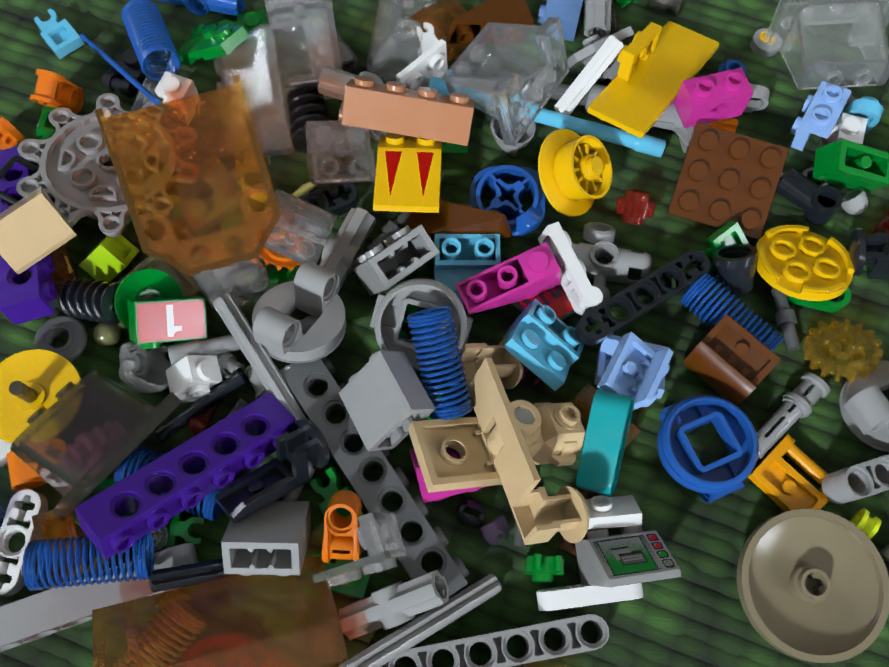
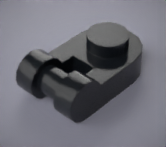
[101,48,146,98]

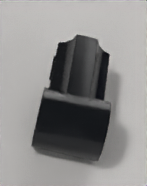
[775,168,843,226]

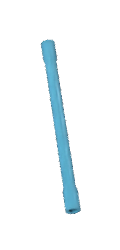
[429,76,666,158]

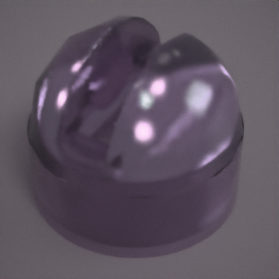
[479,515,510,546]

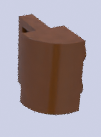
[682,314,782,406]

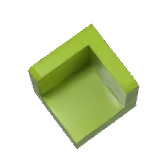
[79,235,140,281]

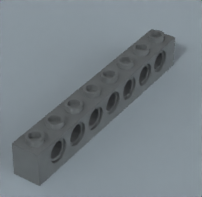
[279,356,469,598]

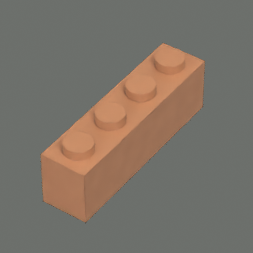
[341,76,476,146]

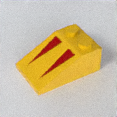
[373,132,442,213]

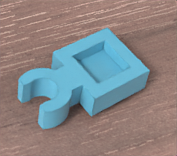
[34,9,85,59]

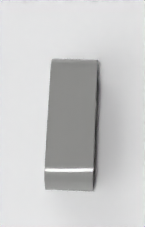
[822,454,889,504]

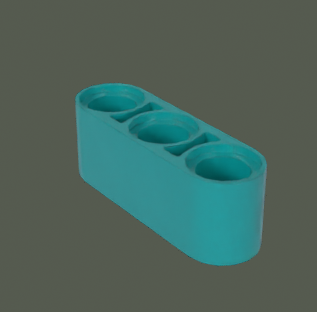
[576,389,634,497]

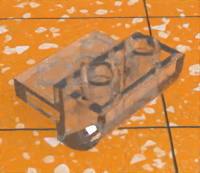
[305,120,376,185]
[252,188,338,264]

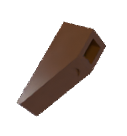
[445,0,534,44]
[404,198,512,243]

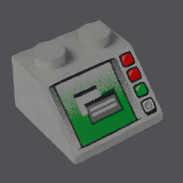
[575,525,682,588]

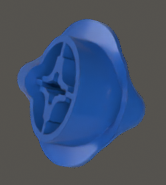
[468,165,546,236]

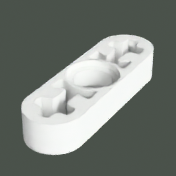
[0,489,48,596]
[536,583,644,611]

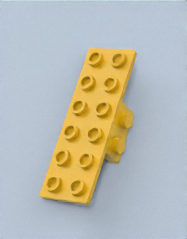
[587,21,720,138]

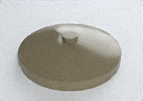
[737,508,889,663]

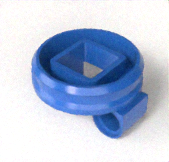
[657,395,759,503]

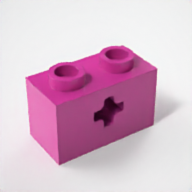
[673,67,754,128]

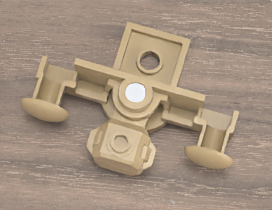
[408,339,590,545]

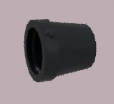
[713,244,758,295]

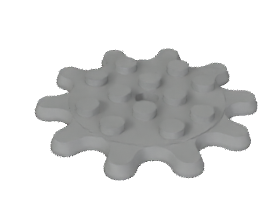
[16,93,201,237]

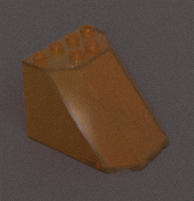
[94,74,281,276]

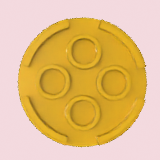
[755,225,855,301]

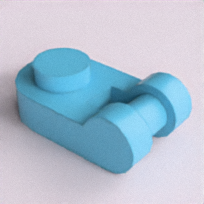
[838,96,884,134]

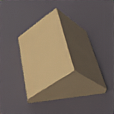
[0,187,77,275]

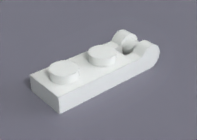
[538,222,603,316]

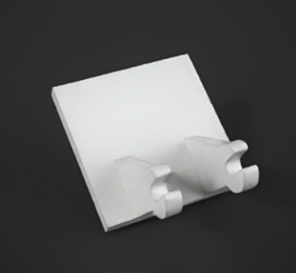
[396,22,448,90]

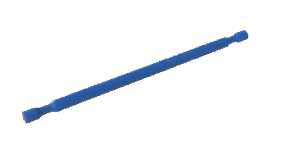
[80,33,172,115]

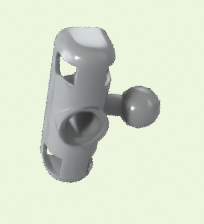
[572,241,652,304]

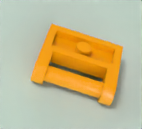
[748,433,829,512]

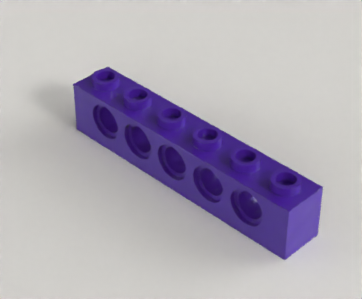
[0,146,57,325]
[75,392,295,560]

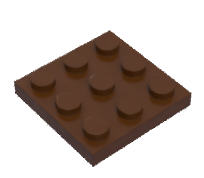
[666,122,789,241]

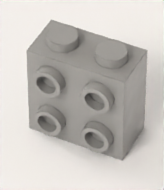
[352,224,440,296]
[339,350,435,451]
[221,501,312,577]

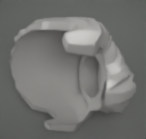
[118,342,171,394]

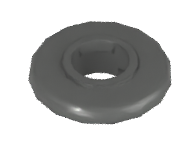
[34,316,88,362]

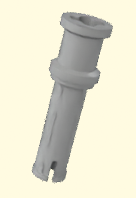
[756,372,830,461]

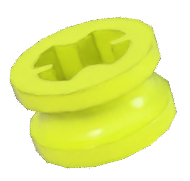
[850,508,882,540]

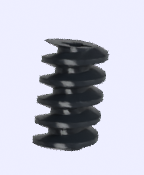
[287,83,331,154]
[58,278,121,325]

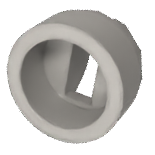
[841,188,869,215]

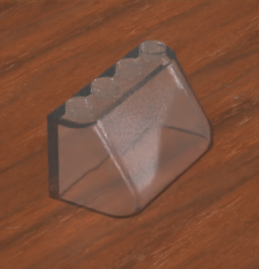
[214,23,295,162]

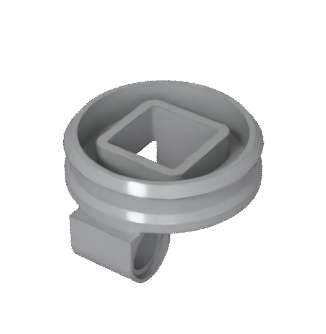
[252,261,346,364]
[370,278,473,372]
[839,361,889,452]

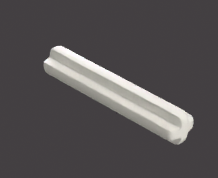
[554,35,624,115]

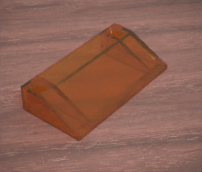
[92,553,348,667]

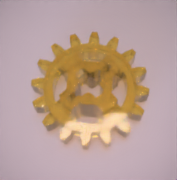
[803,318,883,383]

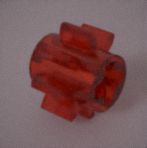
[615,189,656,225]

